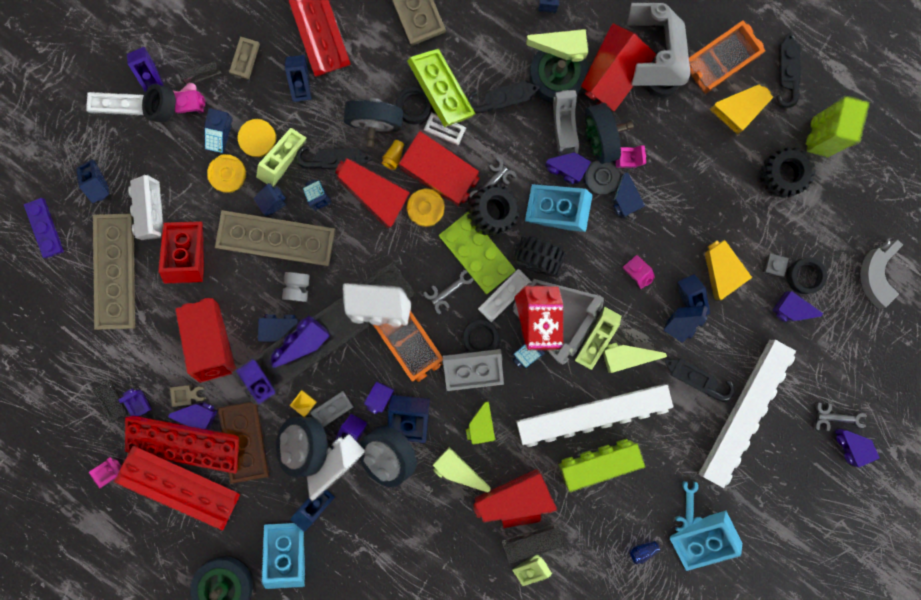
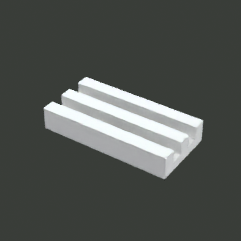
[424,112,466,146]

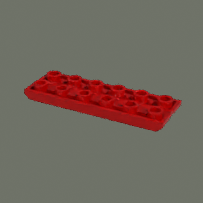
[289,0,351,77]
[125,416,239,474]
[114,446,240,531]

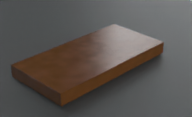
[217,401,269,484]

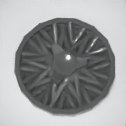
[585,160,621,195]

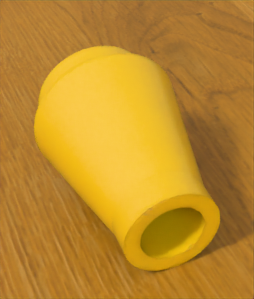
[382,140,404,170]

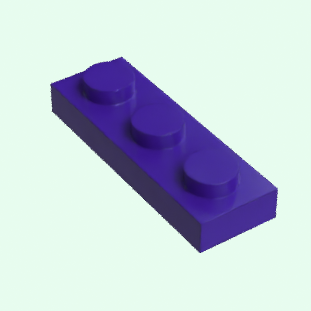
[24,198,64,258]

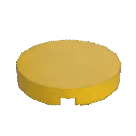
[238,119,276,157]
[207,155,246,193]
[407,188,445,227]

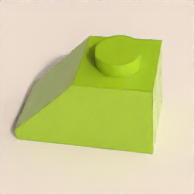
[466,401,495,444]

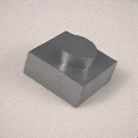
[764,254,789,277]

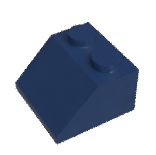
[388,395,430,443]

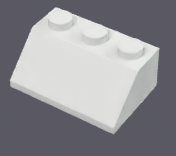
[129,175,163,240]
[343,284,411,327]
[307,434,365,501]

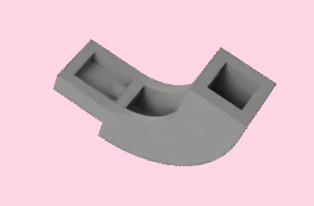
[553,90,579,156]
[860,240,903,308]

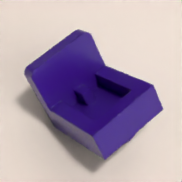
[119,389,152,417]

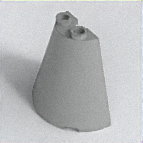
[513,279,604,364]

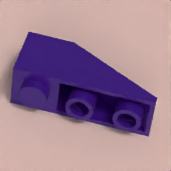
[271,316,329,368]

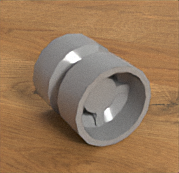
[282,272,310,302]

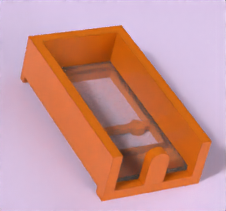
[689,20,765,94]
[373,310,443,382]

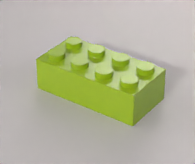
[806,97,869,157]
[558,439,645,492]

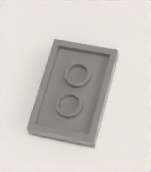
[443,349,504,391]

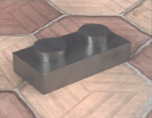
[310,391,354,427]

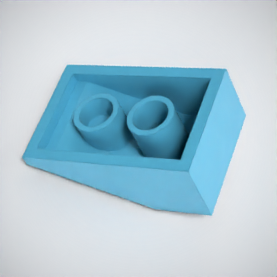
[525,184,593,232]
[670,511,743,571]
[262,523,305,589]

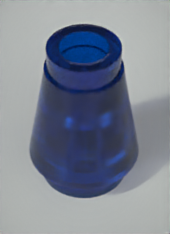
[629,541,660,565]

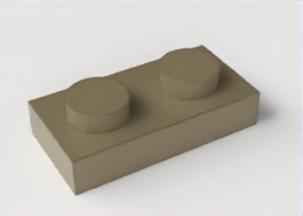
[229,37,260,80]

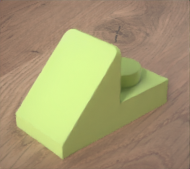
[512,554,552,586]

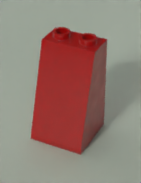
[581,23,657,112]
[399,131,480,206]
[335,159,410,229]
[176,298,237,383]
[473,469,557,522]

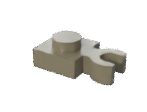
[170,385,206,407]

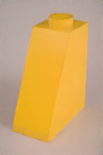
[710,84,773,135]
[705,240,752,301]

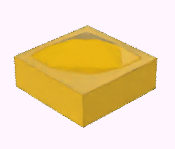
[290,390,317,417]

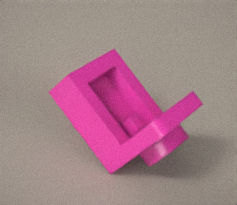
[174,90,206,113]
[616,145,646,168]
[623,255,655,289]
[89,457,121,489]

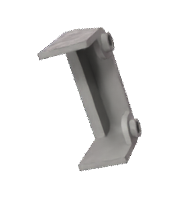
[627,3,690,85]

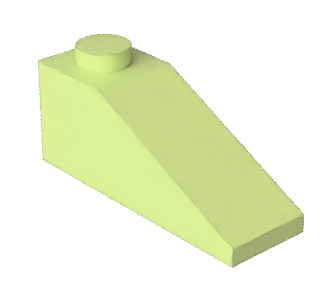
[526,29,588,62]
[256,128,307,186]
[575,307,621,370]
[603,343,667,373]
[433,447,491,492]

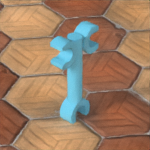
[675,481,703,532]

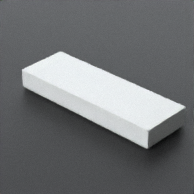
[86,92,144,115]
[478,269,532,322]

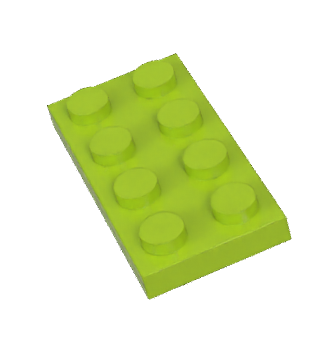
[407,49,475,127]
[439,212,516,295]

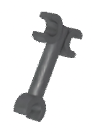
[469,157,516,199]
[424,270,474,314]
[813,402,867,431]

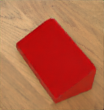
[502,514,541,528]

